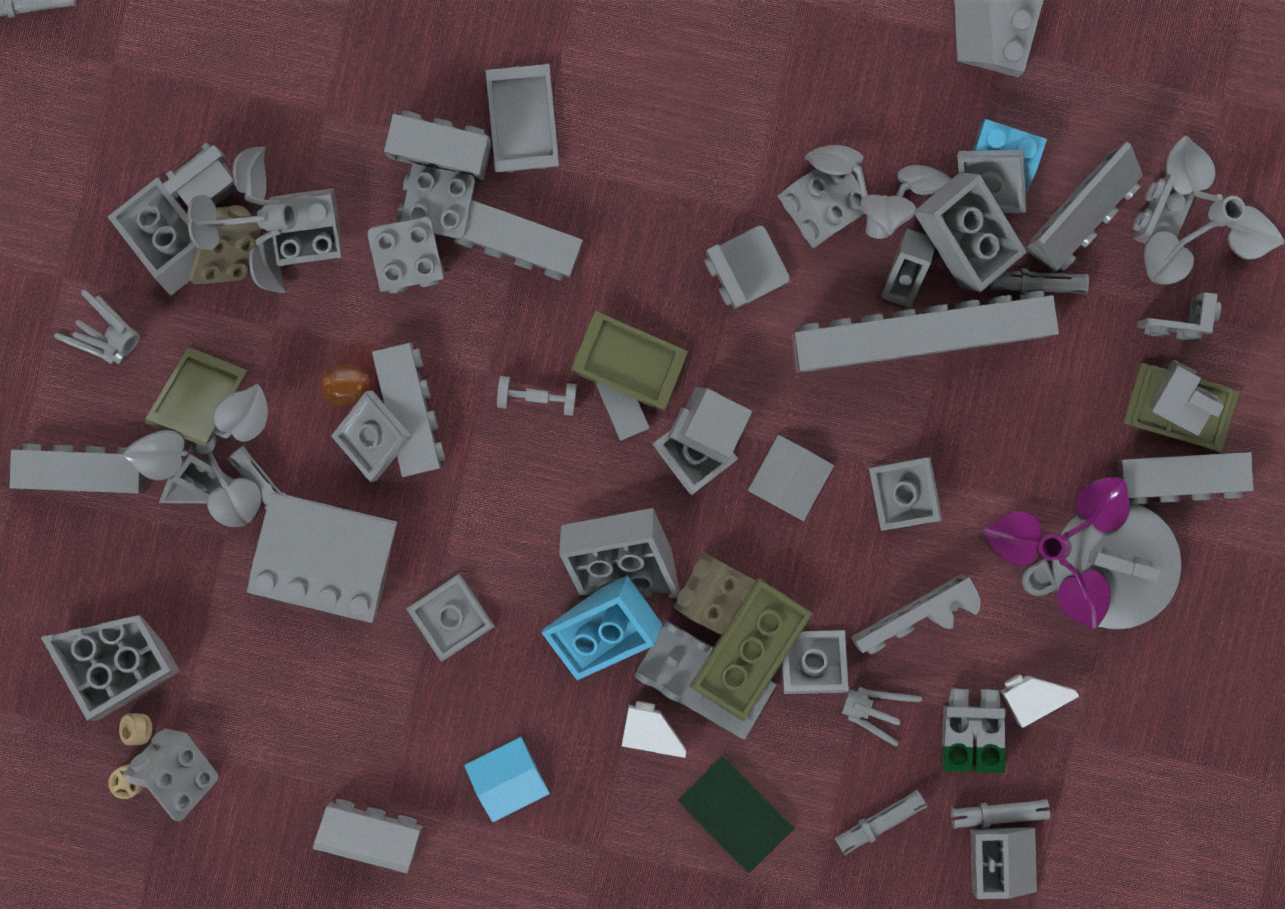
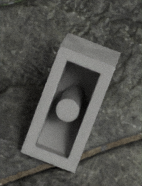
[880,228,935,308]

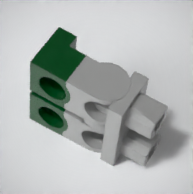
[939,688,1005,773]

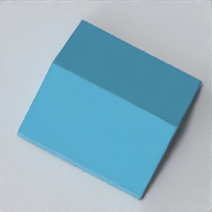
[464,736,550,822]

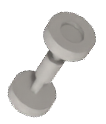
[497,376,577,416]

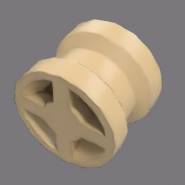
[109,764,143,799]

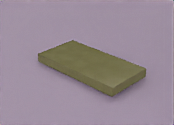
[689,578,813,721]

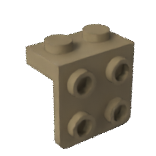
[185,205,262,285]
[673,552,756,635]

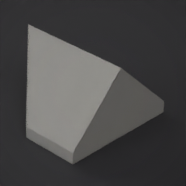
[159,451,234,504]

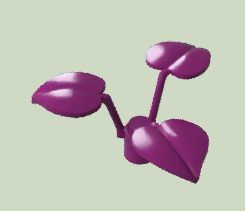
[983,477,1130,629]

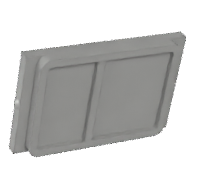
[486,64,559,173]

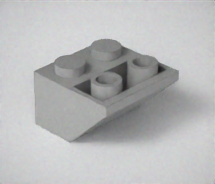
[268,188,342,266]
[970,827,1037,899]

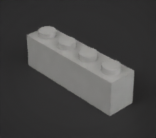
[454,200,583,281]
[372,343,446,477]
[9,443,145,493]
[1117,452,1254,504]

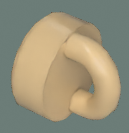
[119,713,152,745]

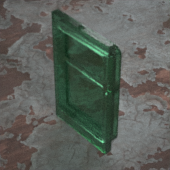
[678,756,795,873]

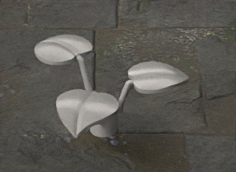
[1144,135,1285,285]
[805,145,952,239]
[188,147,297,293]
[123,384,268,527]

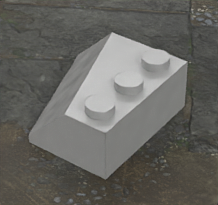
[953,0,1044,78]
[559,508,680,598]
[41,615,180,721]

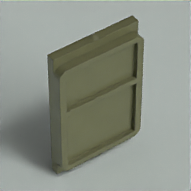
[571,311,688,410]
[145,347,247,447]
[1123,362,1239,453]

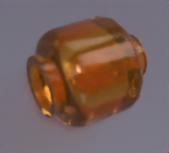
[321,363,370,407]

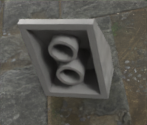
[108,177,198,295]

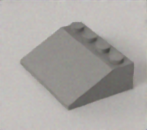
[1024,141,1143,273]
[247,491,397,623]

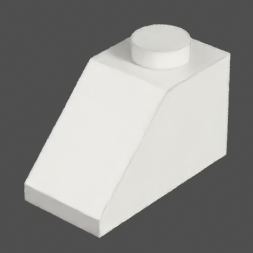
[1000,674,1079,728]
[622,701,686,758]

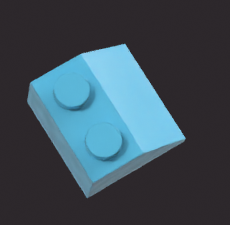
[972,119,1047,193]

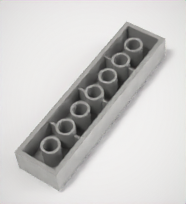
[791,291,1059,373]

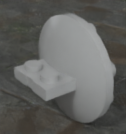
[1052,504,1181,629]

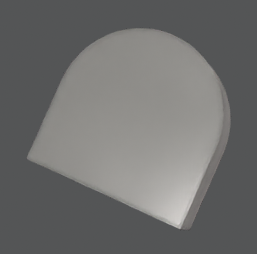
[1021,558,1057,596]

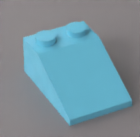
[541,576,662,680]

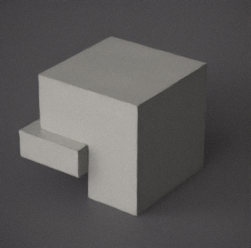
[162,143,237,207]
[1148,359,1224,436]
[668,387,752,465]

